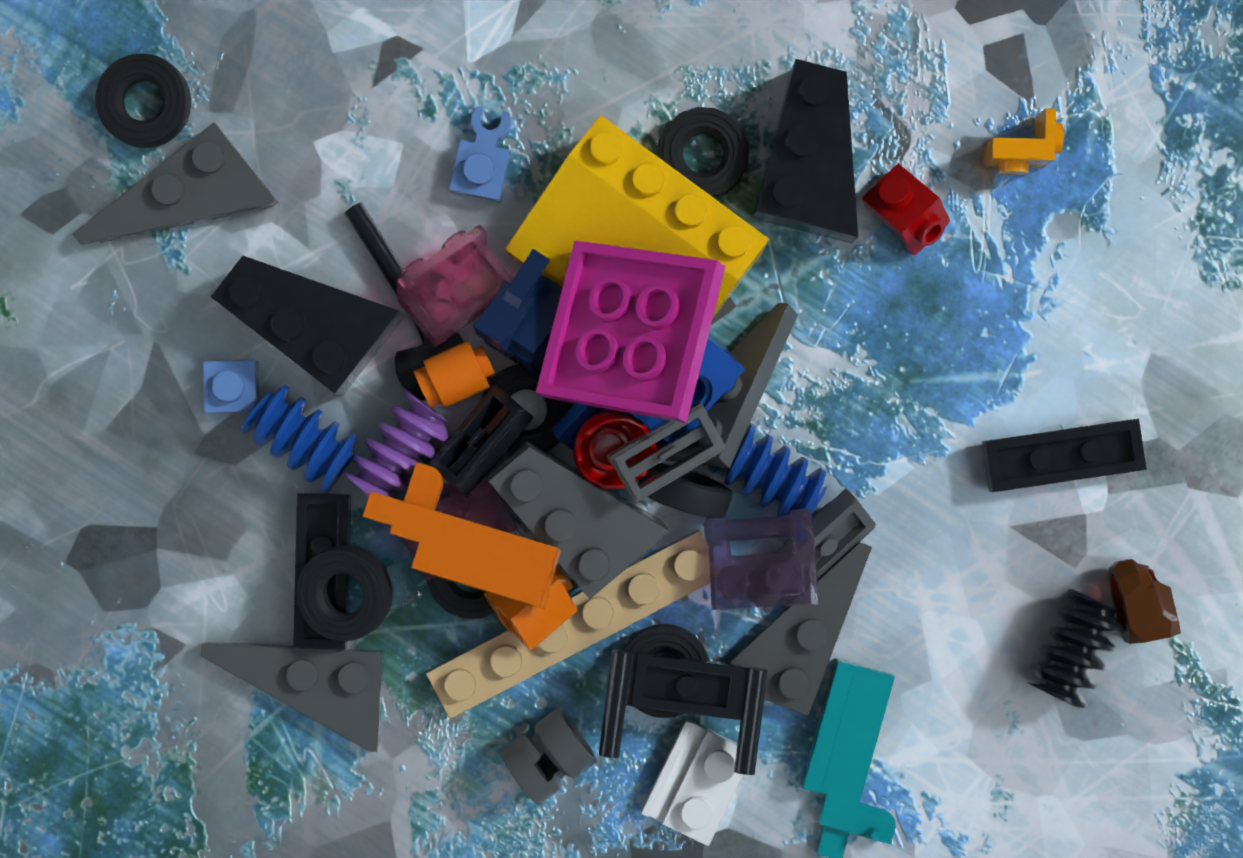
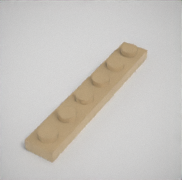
[426,529,724,719]

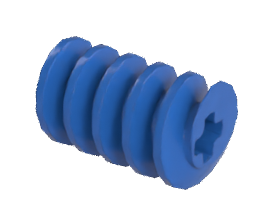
[240,385,356,494]
[711,423,827,531]

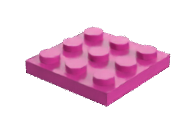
[535,241,726,423]

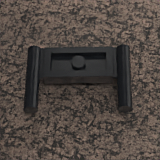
[599,650,768,775]

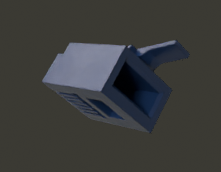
[473,249,563,376]

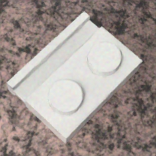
[641,718,743,846]

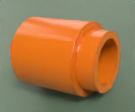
[414,340,495,409]

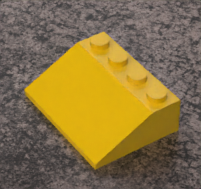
[505,114,769,318]

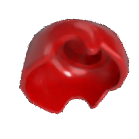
[573,410,657,489]

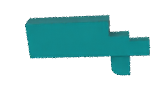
[800,658,896,858]

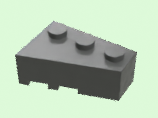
[486,438,670,599]

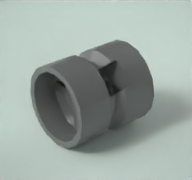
[499,707,597,805]

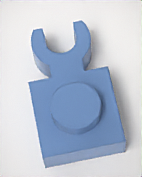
[449,106,511,203]

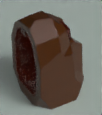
[1108,559,1181,644]

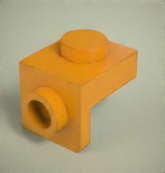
[983,108,1064,175]

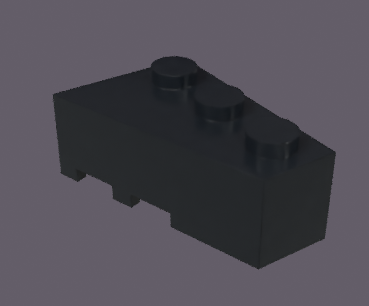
[753,59,858,244]
[210,255,406,395]

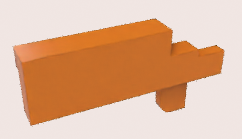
[362,462,562,610]

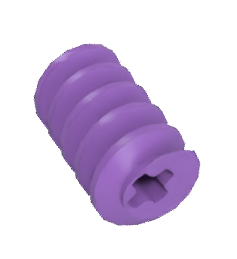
[342,389,451,500]

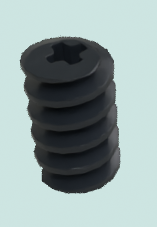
[1028,589,1125,708]

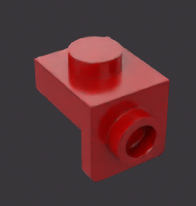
[861,163,950,255]

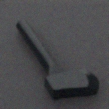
[345,202,464,401]

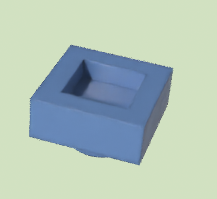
[203,360,259,413]

